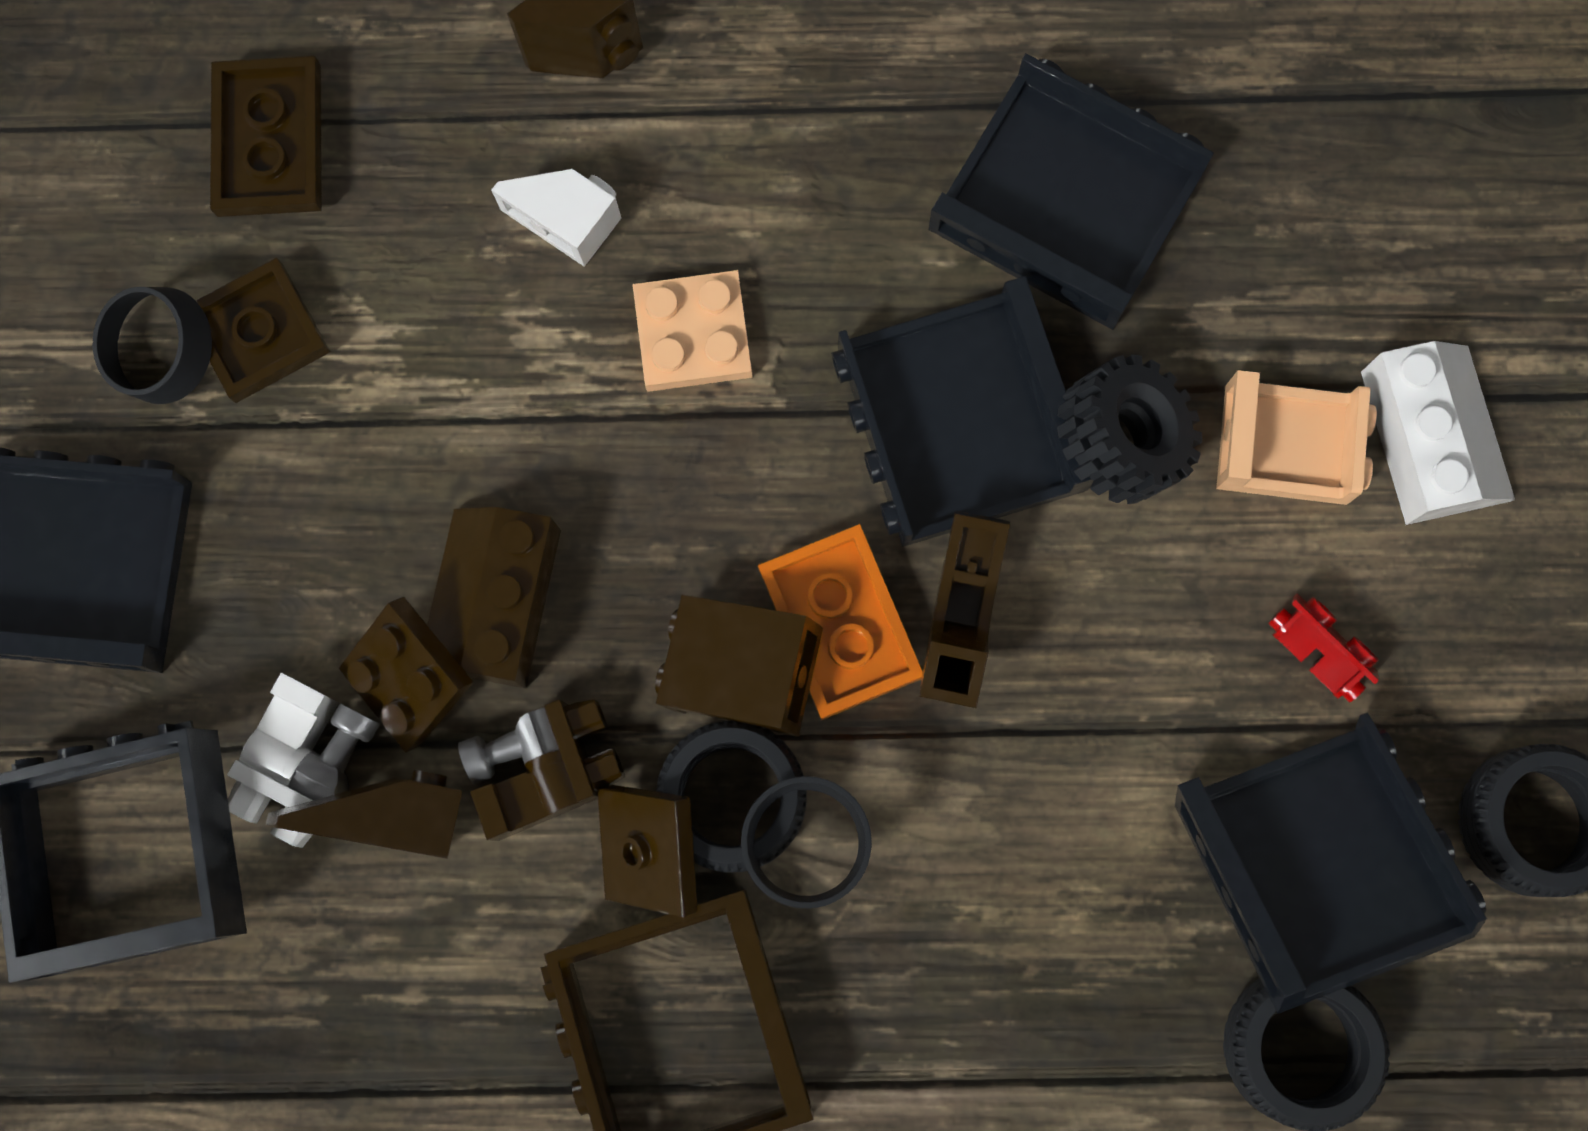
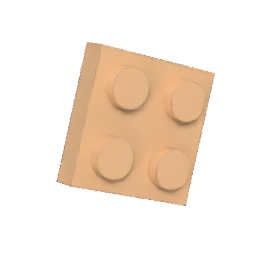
[633,270,753,392]

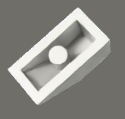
[491,169,621,267]

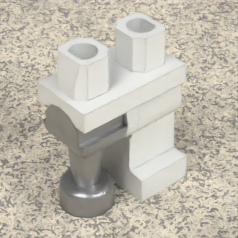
[227,673,380,848]

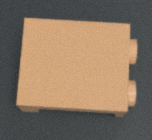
[1216,370,1377,505]

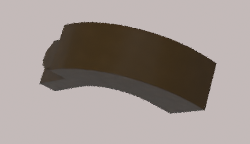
[919,510,1010,708]

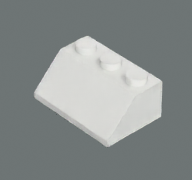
[1361,341,1515,525]

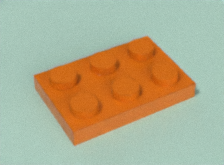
[758,524,922,720]

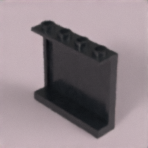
[928,53,1214,330]
[831,276,1093,547]
[0,447,192,673]
[1175,712,1487,1014]

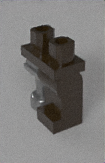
[458,699,625,841]

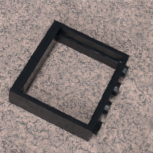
[0,720,247,983]

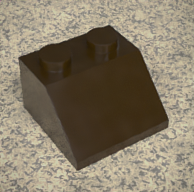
[507,0,643,78]

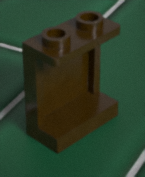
[655,595,823,737]

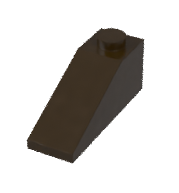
[265,770,463,859]

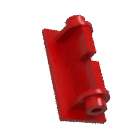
[1268,593,1379,703]

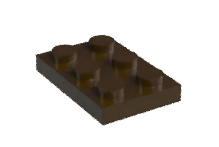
[210,56,322,217]

